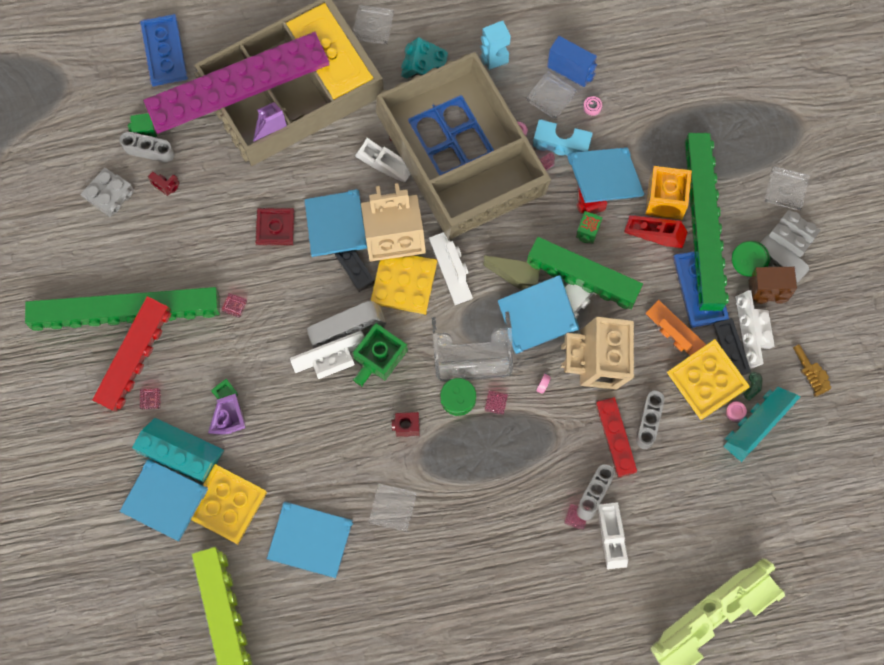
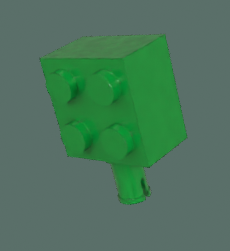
[353,323,408,387]

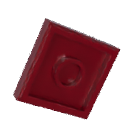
[256,208,295,245]

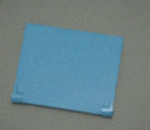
[568,147,645,203]
[304,189,367,257]
[498,275,579,354]
[119,459,208,542]
[267,501,353,578]

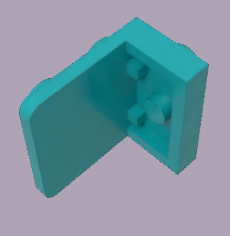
[401,37,448,79]

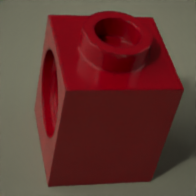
[392,412,420,437]

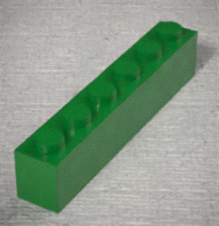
[527,237,643,310]

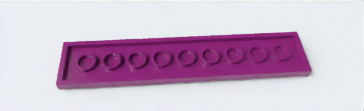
[143,32,330,134]

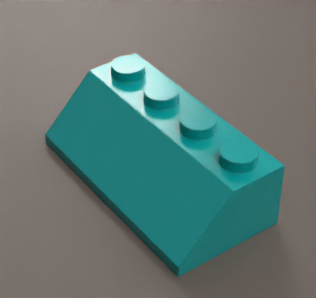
[723,387,800,462]
[132,418,224,484]

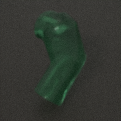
[743,372,763,401]

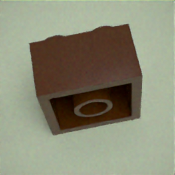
[748,266,797,304]

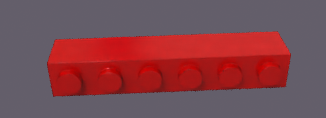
[92,296,171,411]

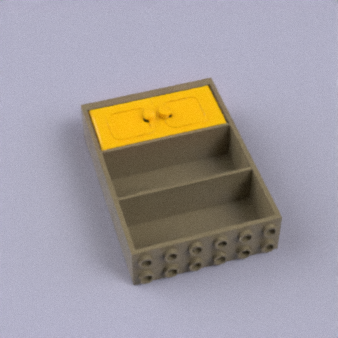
[194,0,384,167]

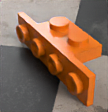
[645,300,706,356]

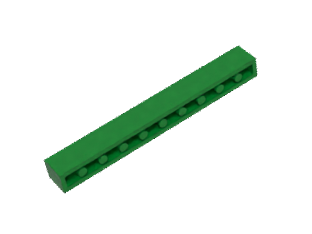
[685,133,729,311]
[25,287,220,331]

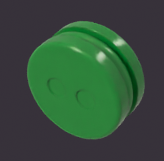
[732,241,770,276]
[440,378,476,416]

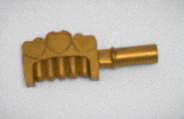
[793,344,831,397]

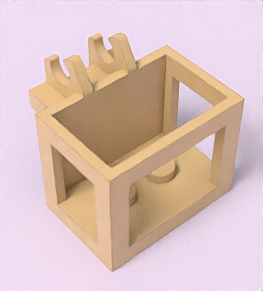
[361,183,426,261]
[561,317,634,390]

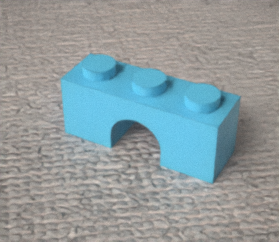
[480,20,511,70]
[533,119,593,155]

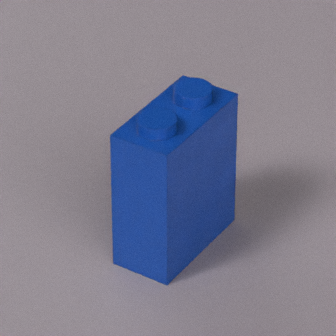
[547,36,597,87]

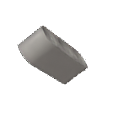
[119,132,175,162]
[760,234,810,283]
[636,391,664,449]
[577,464,615,520]

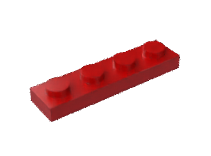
[596,397,637,478]

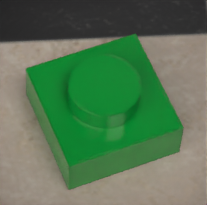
[211,379,239,399]

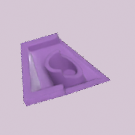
[253,102,287,142]
[208,394,246,434]

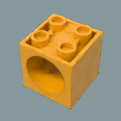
[645,166,692,220]

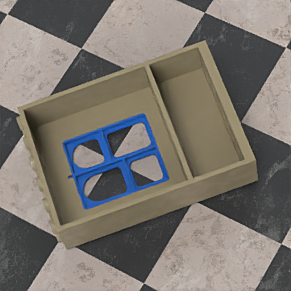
[376,52,551,241]

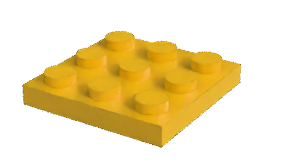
[371,255,438,315]
[667,339,750,420]
[191,464,267,545]

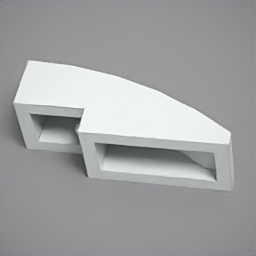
[355,138,410,183]
[598,502,628,569]

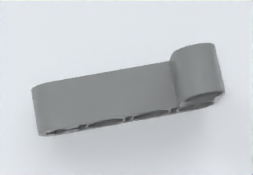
[307,301,386,348]

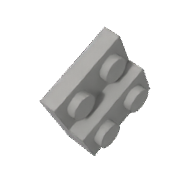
[81,167,134,217]
[769,210,821,258]

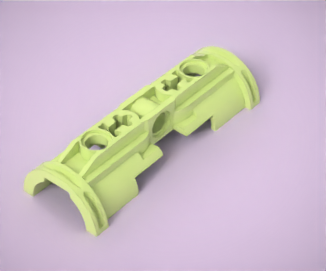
[651,559,785,665]

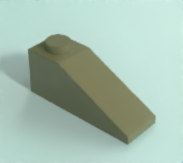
[483,255,540,290]

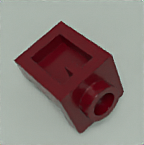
[148,171,180,197]

